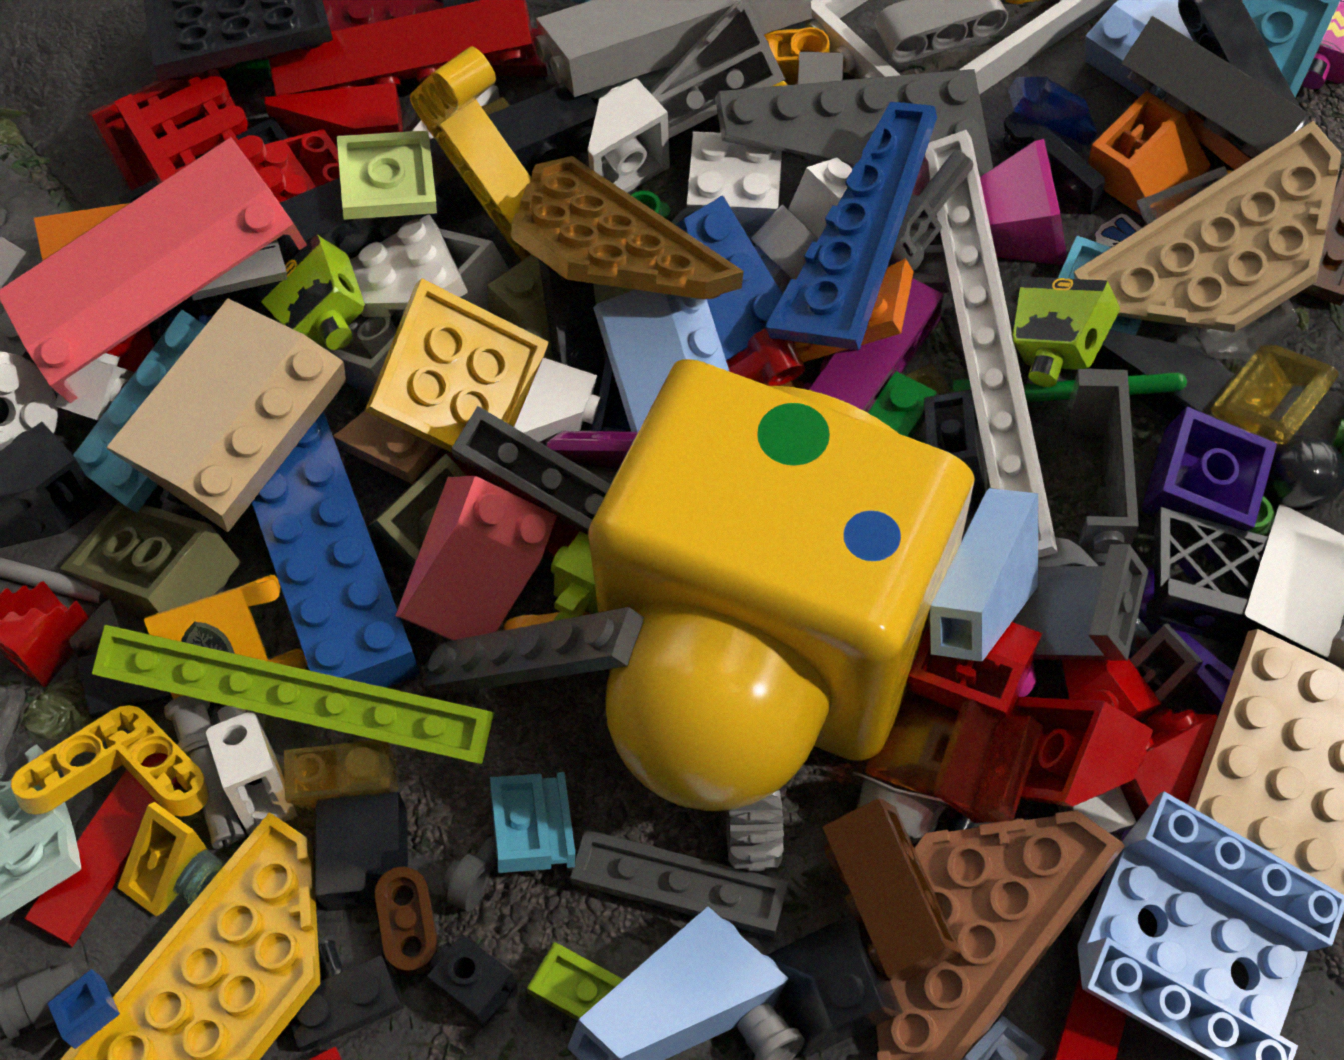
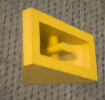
[117,802,211,916]

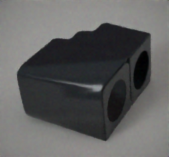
[315,792,408,911]

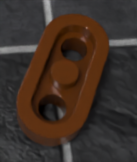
[375,867,439,975]

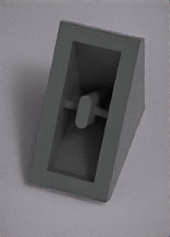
[1130,624,1203,724]

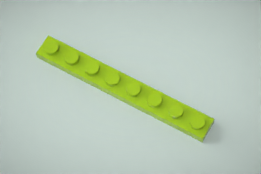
[92,625,494,764]

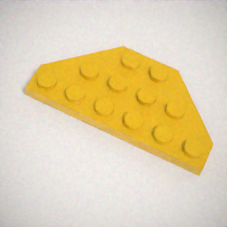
[60,812,320,1060]

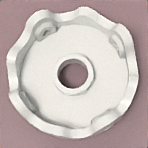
[0,351,58,451]

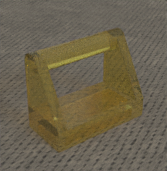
[1211,345,1339,444]

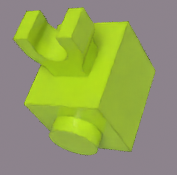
[551,531,598,621]

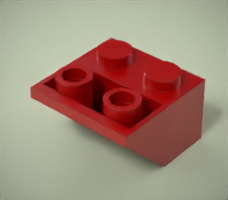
[255,129,340,203]
[908,622,1043,729]
[1120,709,1218,818]

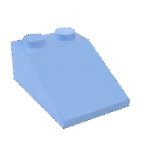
[1085,0,1193,99]

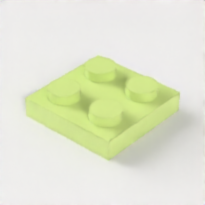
[337,130,437,220]

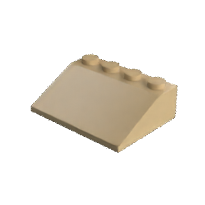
[107,299,346,532]

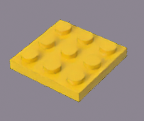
[365,278,549,452]

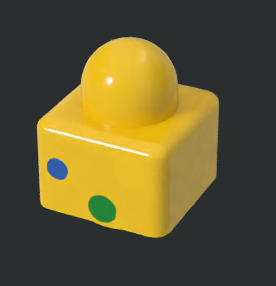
[588,359,975,811]

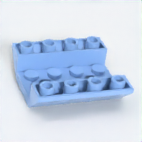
[1077,791,1344,1060]

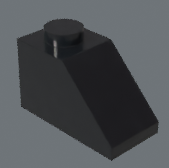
[924,390,986,499]

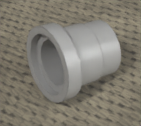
[737,1003,805,1060]

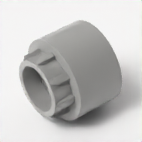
[751,204,818,294]

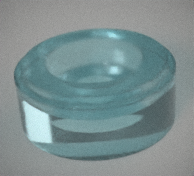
[173,850,223,904]

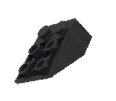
[0,421,102,548]

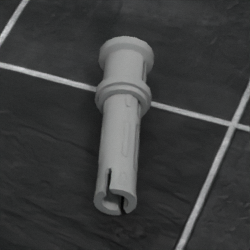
[164,695,245,849]

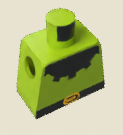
[256,234,365,350]
[1013,277,1120,387]

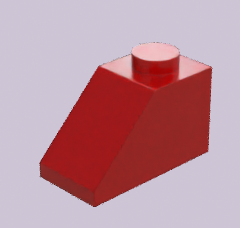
[1062,658,1162,721]

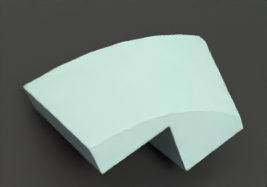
[0,744,81,920]

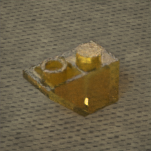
[284,740,398,808]

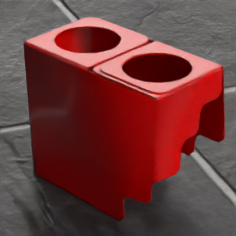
[0,581,96,687]

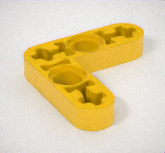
[11,705,209,817]

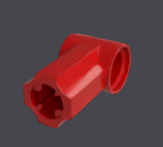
[726,328,805,386]

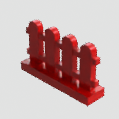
[114,76,286,196]

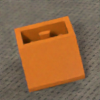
[1088,90,1211,222]

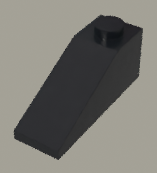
[1091,330,1234,422]

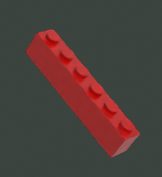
[269,0,536,96]

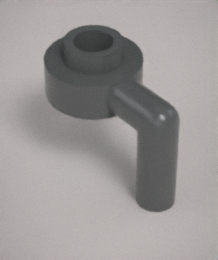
[443,836,541,911]

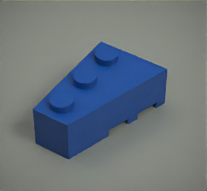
[676,195,783,360]

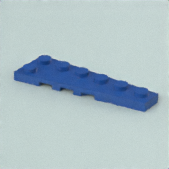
[766,102,937,350]

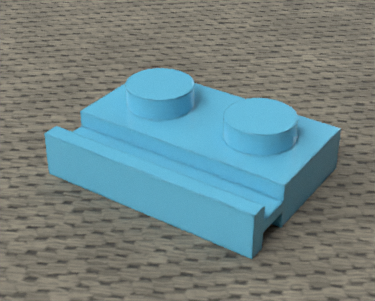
[490,772,575,873]

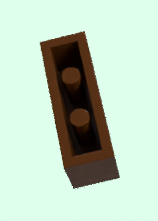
[822,798,961,981]

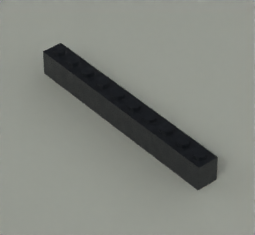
[194,83,597,315]

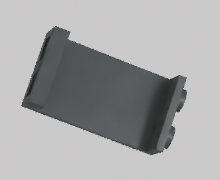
[1064,369,1138,566]
[1012,544,1148,661]

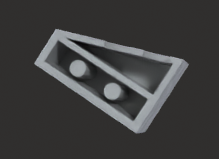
[649,0,785,138]

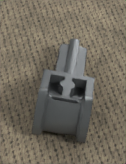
[887,150,974,271]

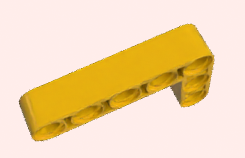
[410,46,532,261]

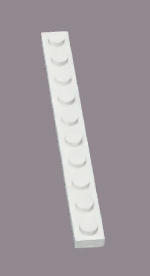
[925,130,1058,558]

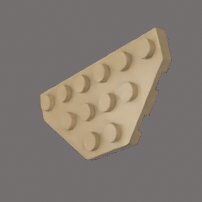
[1074,121,1341,333]

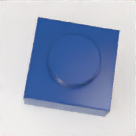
[47,969,120,1049]

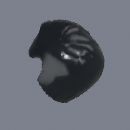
[1263,435,1344,510]

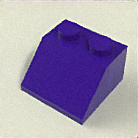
[1141,407,1277,531]

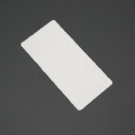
[1245,504,1344,658]

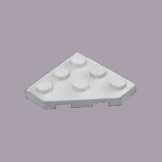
[350,214,468,317]

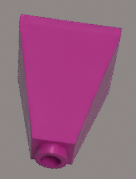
[937,139,1067,265]

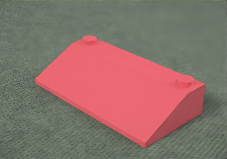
[0,137,307,403]

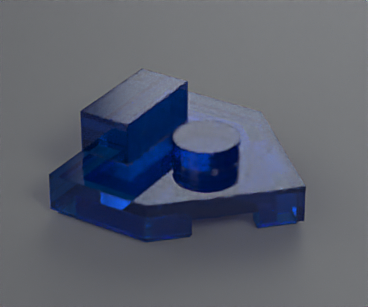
[1008,76,1097,146]

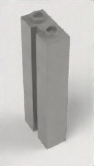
[534,0,812,97]

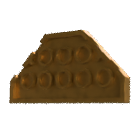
[511,156,744,299]

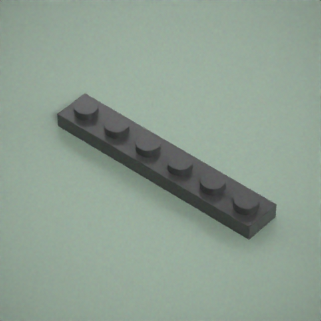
[422,607,644,696]

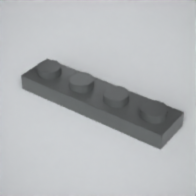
[570,829,788,938]

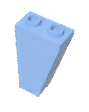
[930,488,1038,662]
[567,907,788,1060]

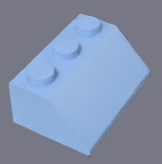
[593,290,730,432]

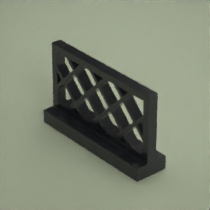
[1146,507,1344,661]

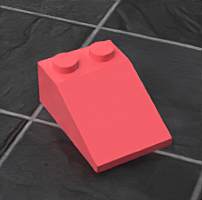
[395,476,557,640]

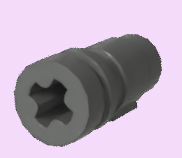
[0,961,80,1044]

